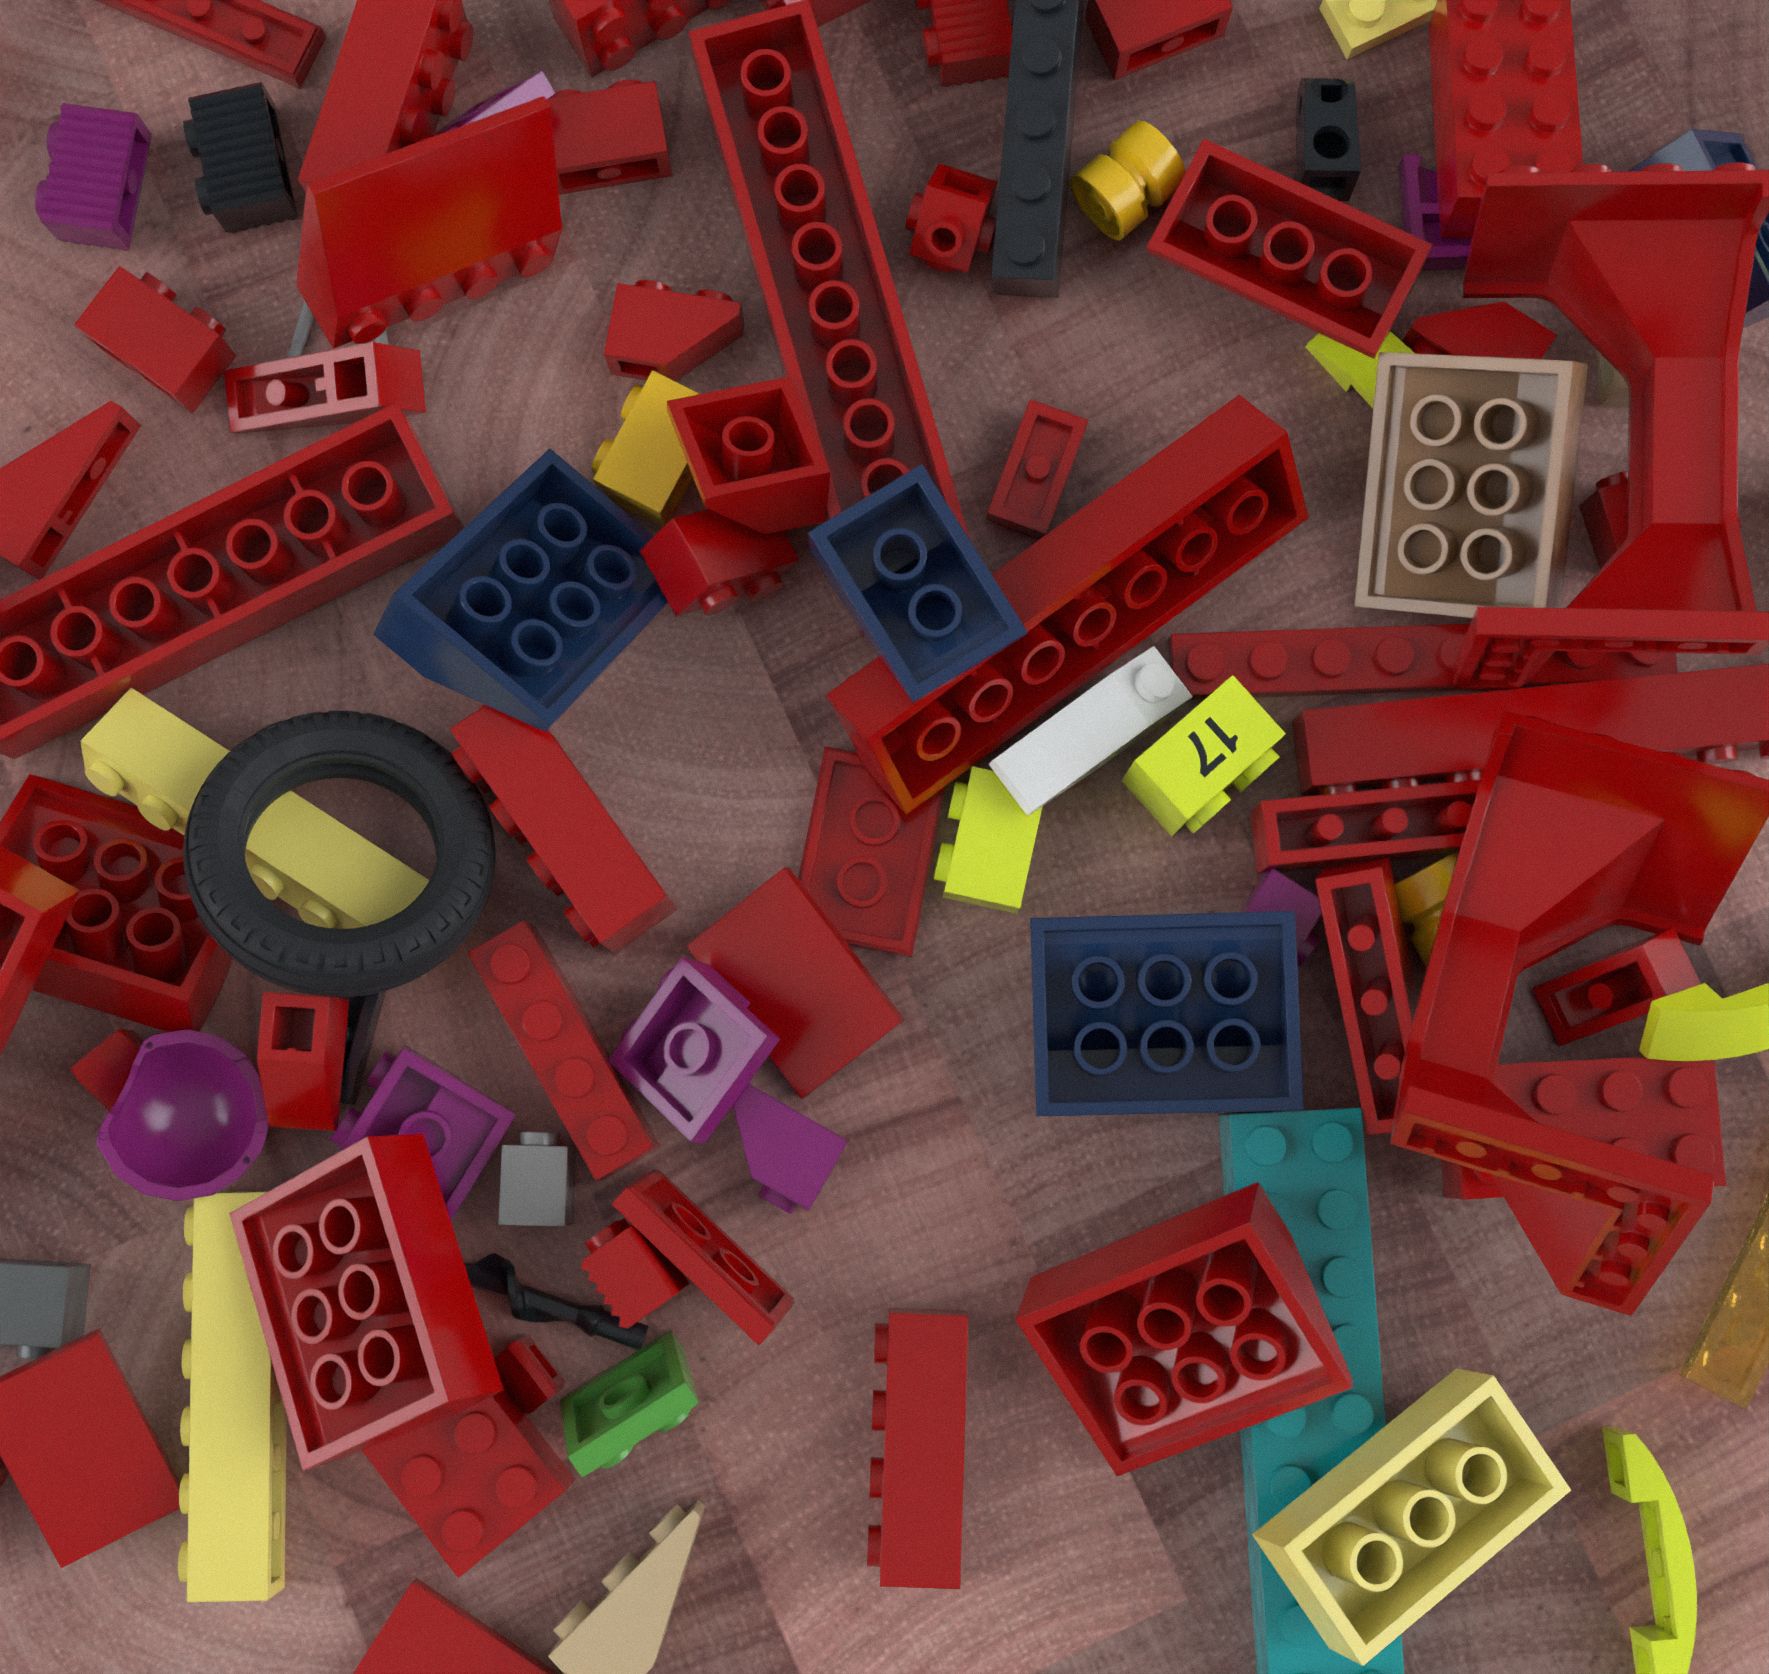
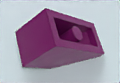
[733,1083,849,1214]

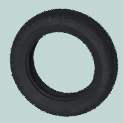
[183,711,496,997]

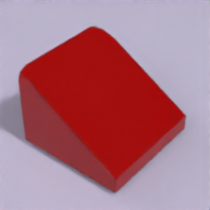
[70,1029,143,1112]
[494,1335,565,1414]

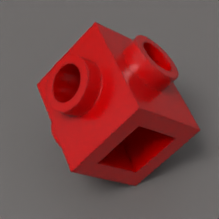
[905,163,998,273]

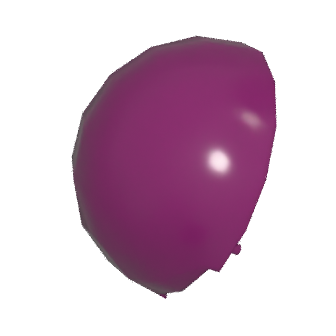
[96,1029,269,1201]

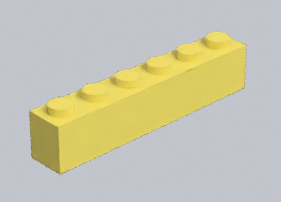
[80,688,429,929]
[178,1191,287,1602]

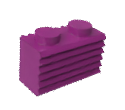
[35,103,152,251]

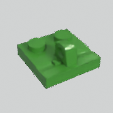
[560,1330,699,1478]

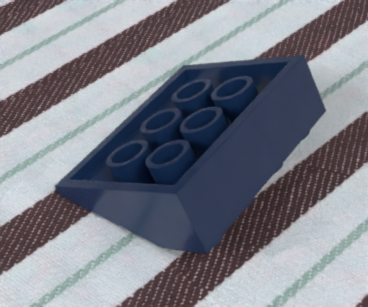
[373,448,668,732]
[1030,911,1304,1117]

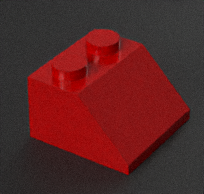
[667,376,831,535]

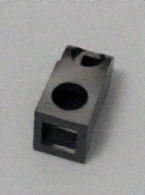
[1294,78,1361,202]

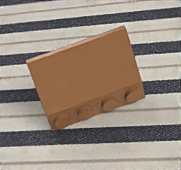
[1354,352,1588,618]

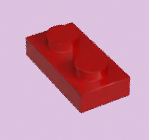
[986,399,1089,539]

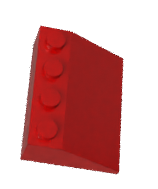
[296,96,562,349]
[0,774,233,1032]
[229,1134,504,1471]
[1015,1182,1353,1476]

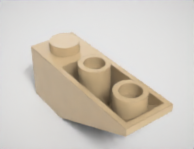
[548,1499,705,1674]

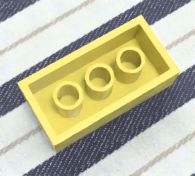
[1252,1368,1571,1666]

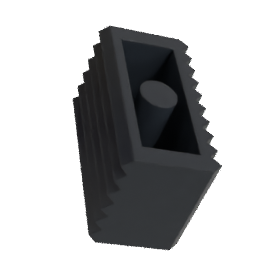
[183,82,298,233]

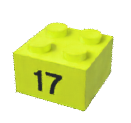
[1121,675,1286,837]

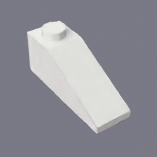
[989,646,1193,816]

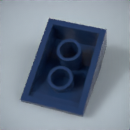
[808,464,1028,704]

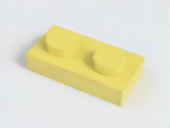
[1319,0,1437,60]

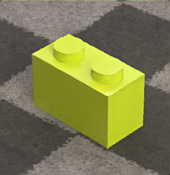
[934,766,1043,914]

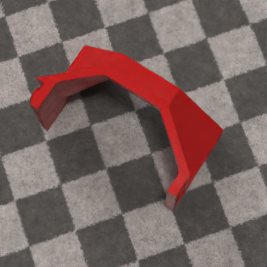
[1453,162,1769,690]
[1390,711,1769,1316]

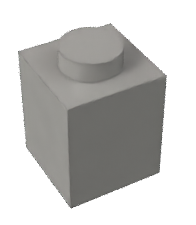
[498,1132,576,1227]

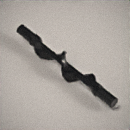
[464,1253,649,1351]

